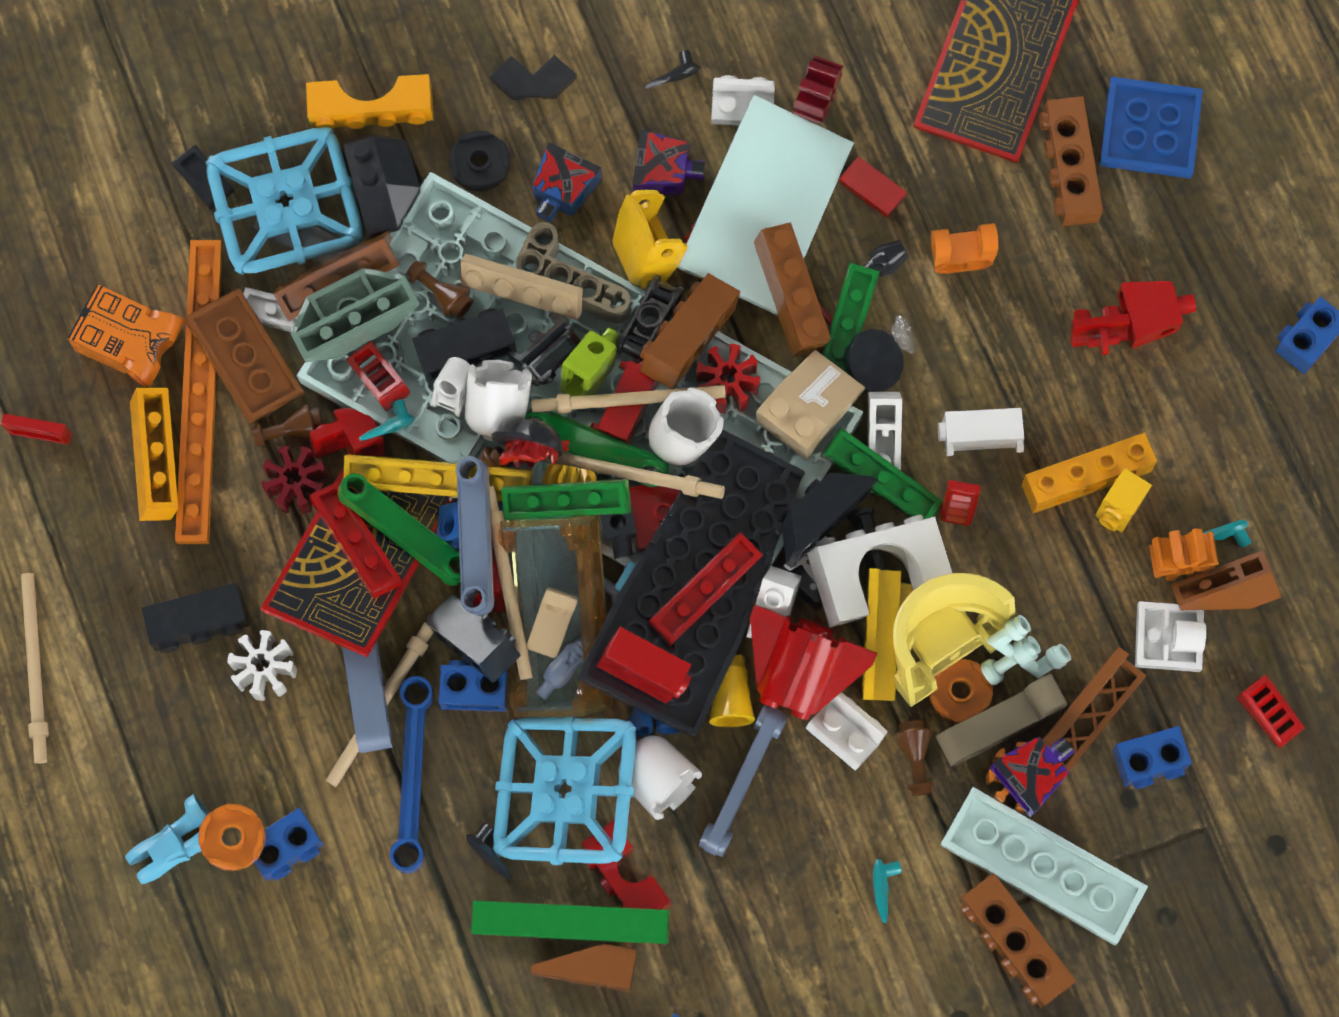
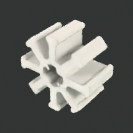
[227,630,297,701]

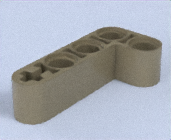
[516,222,631,324]
[936,674,1067,767]

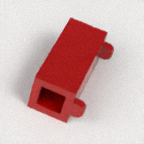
[590,360,659,444]

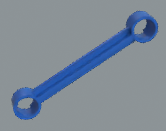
[390,676,434,874]

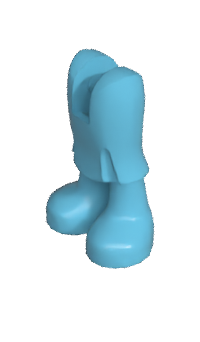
[125,794,226,884]

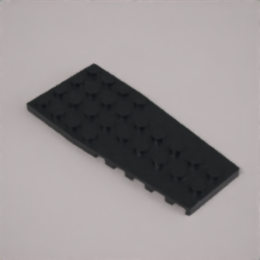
[576,429,805,738]

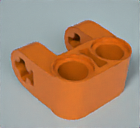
[930,223,998,274]

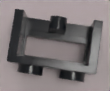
[506,311,581,387]

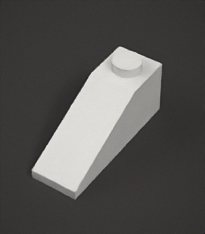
[867,391,902,493]

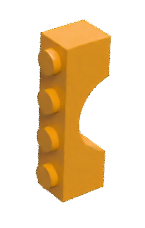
[306,74,433,129]

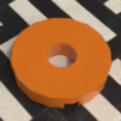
[929,659,993,723]
[198,804,266,871]

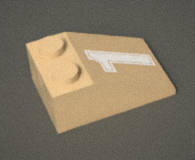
[756,350,865,460]

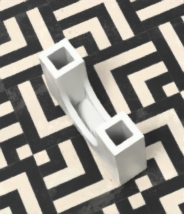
[807,515,952,628]

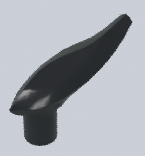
[645,50,701,89]
[466,823,512,880]

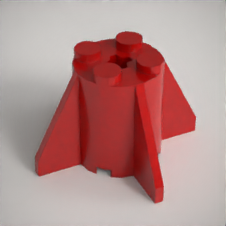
[750,604,877,720]

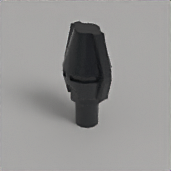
[863,240,909,277]

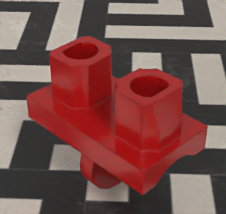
[1070,305,1130,355]

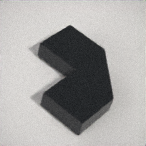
[490,55,577,100]

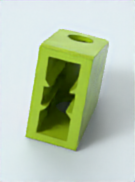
[560,327,620,397]

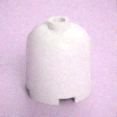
[465,360,532,441]
[648,388,724,466]
[618,736,702,820]

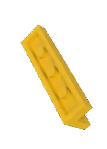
[862,568,901,701]

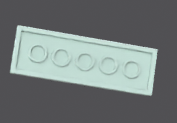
[940,787,1148,945]

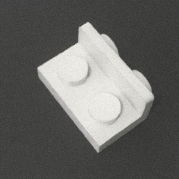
[711,75,775,126]
[806,692,887,771]

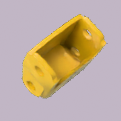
[612,190,688,290]

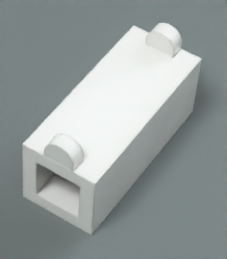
[938,408,1024,456]

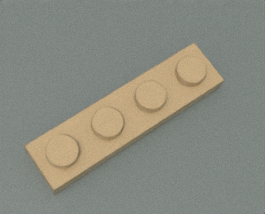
[461,254,583,320]

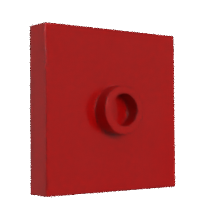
[629,477,685,552]

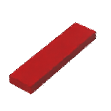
[310,482,402,599]
[647,532,763,646]

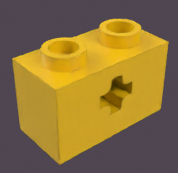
[1095,468,1152,533]

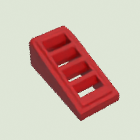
[346,341,410,411]
[940,480,981,526]
[1237,675,1305,749]

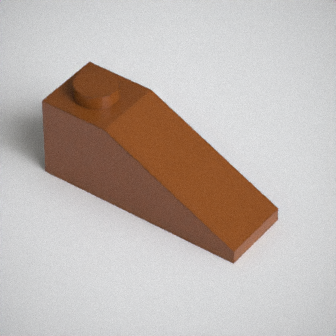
[1171,550,1281,611]
[530,941,637,993]

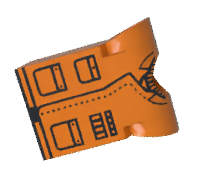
[68,284,185,388]

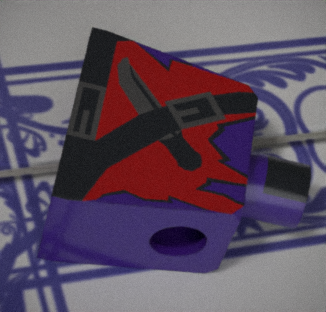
[633,130,706,195]
[990,737,1074,817]

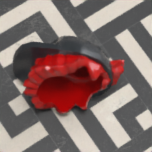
[491,418,570,468]

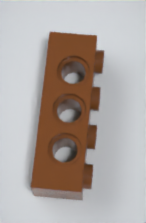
[1039,96,1103,226]
[959,873,1077,1008]

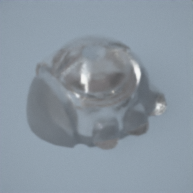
[890,315,916,353]

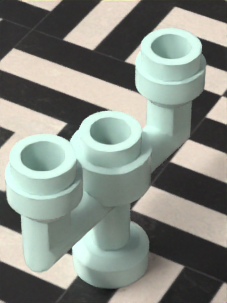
[981,615,1071,685]

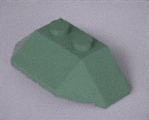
[290,268,419,362]

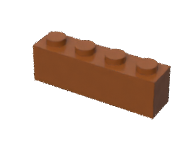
[754,222,831,358]
[640,273,741,389]

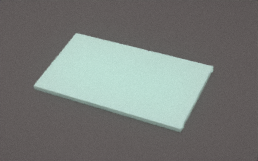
[677,95,854,316]

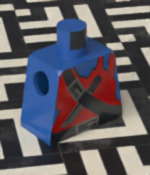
[533,142,602,222]

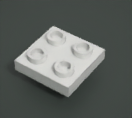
[1135,601,1206,672]

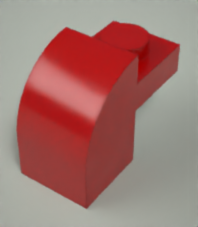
[309,408,385,459]

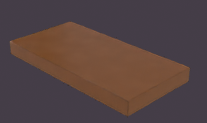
[184,288,304,425]

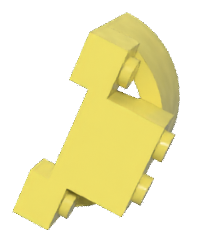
[893,573,1016,707]

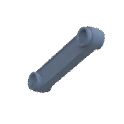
[456,457,495,616]
[698,705,788,857]

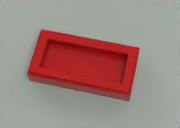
[839,156,907,219]
[1,413,72,445]

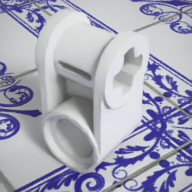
[430,357,470,418]

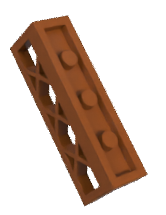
[273,231,400,321]
[1043,647,1147,772]

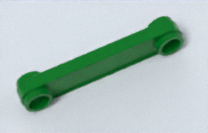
[525,408,670,487]
[338,473,461,586]

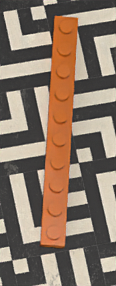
[175,240,223,544]

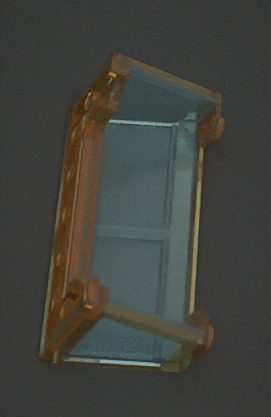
[498,515,613,717]

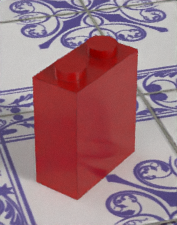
[596,627,692,704]

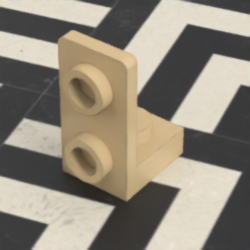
[526,586,578,658]

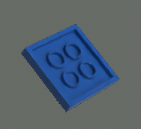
[1099,76,1203,179]

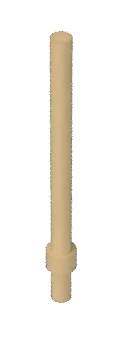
[531,385,725,414]
[543,453,725,499]
[489,486,533,680]
[21,573,49,764]
[325,616,433,787]

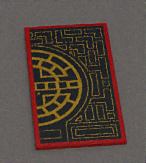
[913,0,1079,163]
[260,455,452,658]

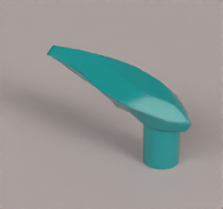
[359,400,416,441]
[1203,520,1252,548]
[872,859,901,923]

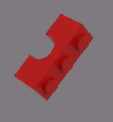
[581,820,671,910]

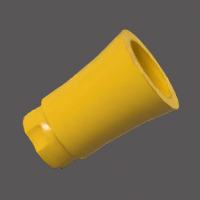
[709,655,755,727]

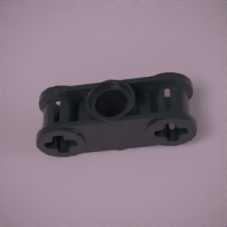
[616,274,685,362]

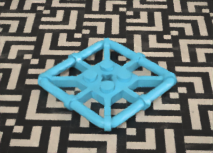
[206,126,364,275]
[493,714,636,865]

